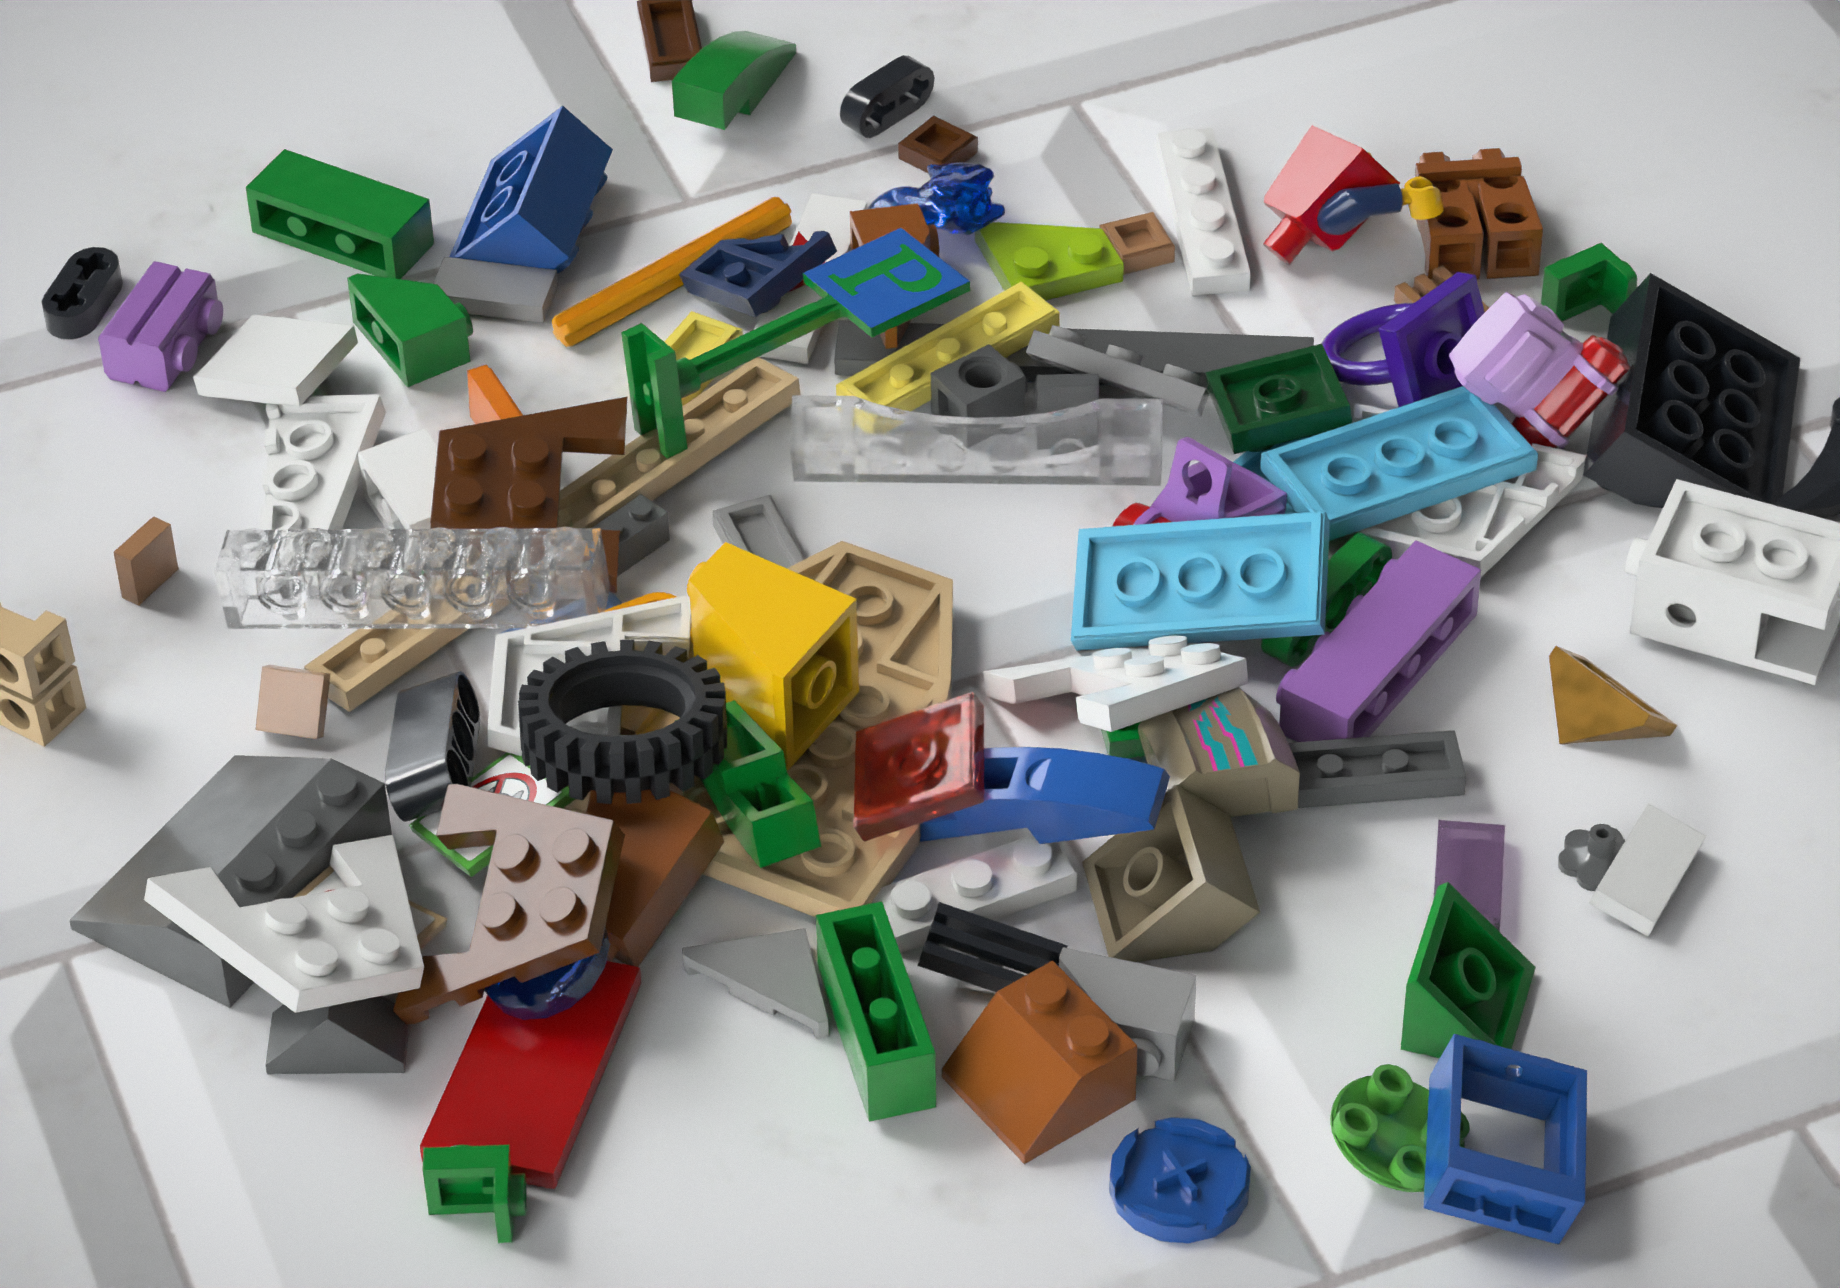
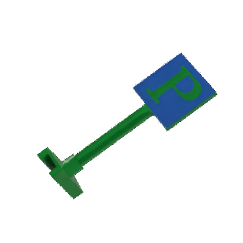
[621,228,971,459]

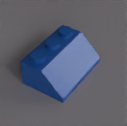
[449,106,613,274]

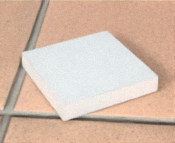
[193,315,358,407]

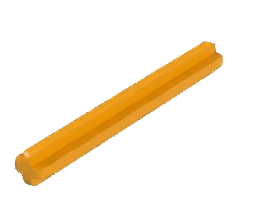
[552,197,792,347]

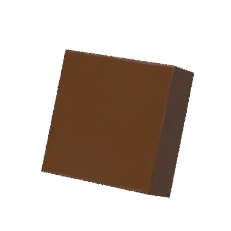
[898,115,978,181]

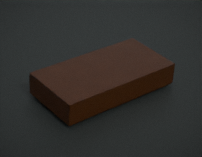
[636,0,702,82]

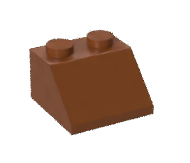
[941,961,1137,1164]

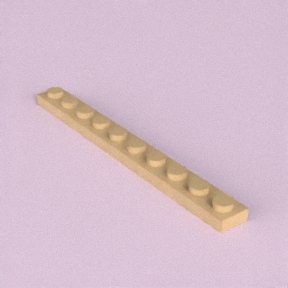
[304,357,801,712]

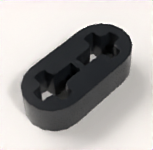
[840,55,935,138]
[41,247,123,339]

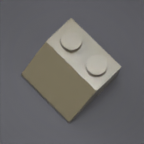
[1082,784,1260,962]

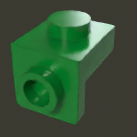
[1541,243,1637,322]
[422,1144,527,1243]

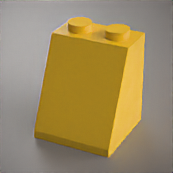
[687,542,859,771]

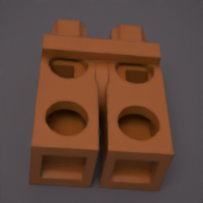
[1415,148,1543,280]

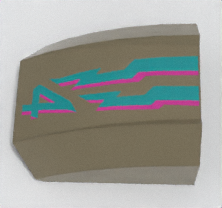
[1138,687,1300,817]

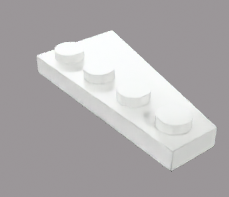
[258,394,386,578]

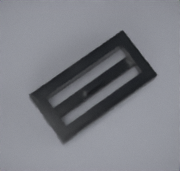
[917,902,1068,992]

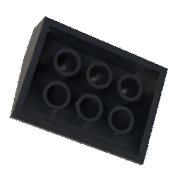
[1583,273,1800,508]

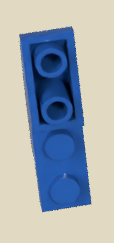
[907,747,1170,844]

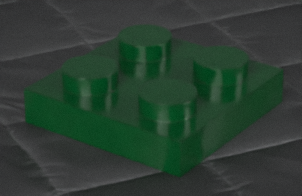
[1205,344,1353,454]

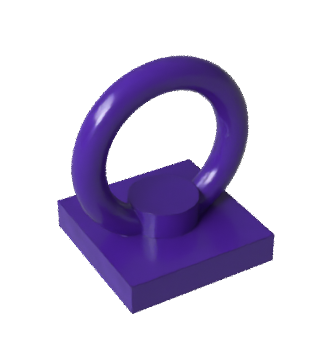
[1321,272,1485,408]

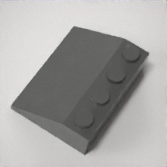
[69,755,392,1008]

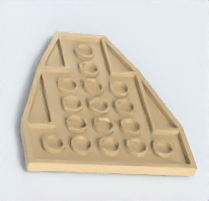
[563,541,953,917]

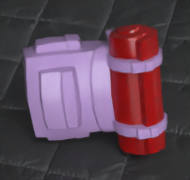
[1449,292,1631,449]

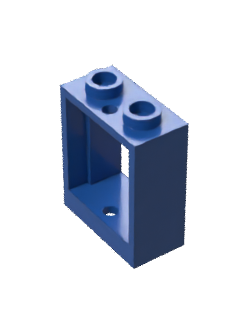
[1423,1034,1587,1245]

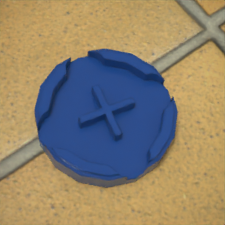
[1109,1117,1251,1243]

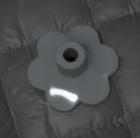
[1558,824,1625,891]

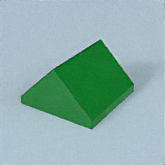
[1401,882,1536,1058]

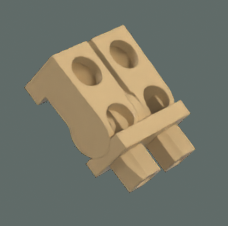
[0,603,86,747]

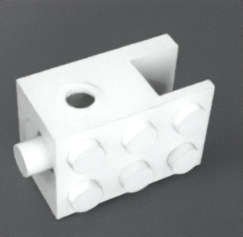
[1625,479,1840,685]

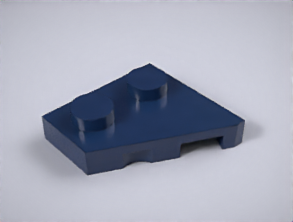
[679,231,837,318]

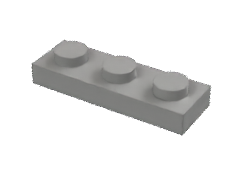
[1026,325,1209,417]

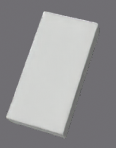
[1589,803,1706,936]

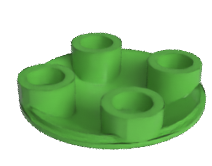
[1330,1064,1470,1192]

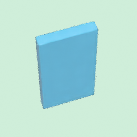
[1260,386,1538,541]
[1071,511,1330,651]

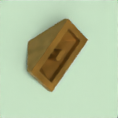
[1549,646,1678,744]

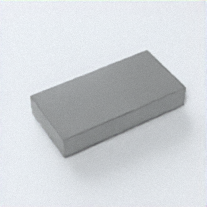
[433,257,558,323]
[713,495,805,568]

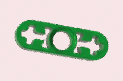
[1261,533,1392,667]

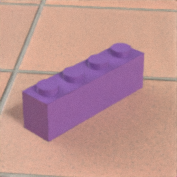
[1276,540,1481,742]

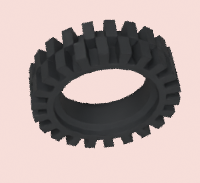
[518,640,727,804]

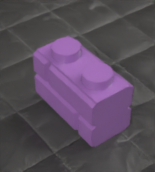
[98,261,223,392]

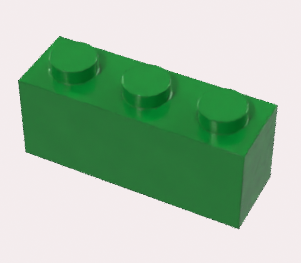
[245,149,434,279]
[816,901,936,1122]

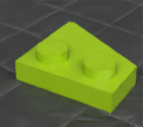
[975,221,1124,301]

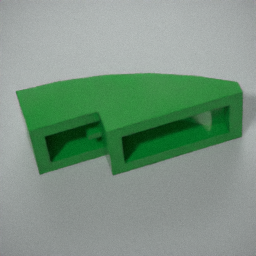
[672,31,797,130]
[674,700,822,868]

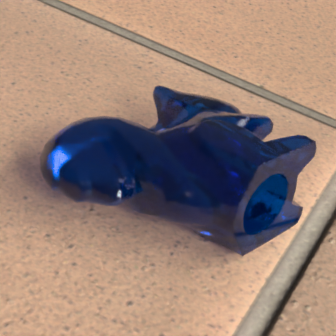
[867,162,1005,235]

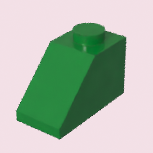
[347,273,473,387]

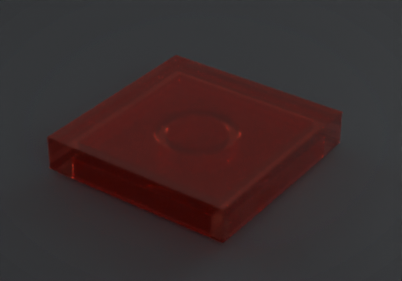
[853,692,984,842]

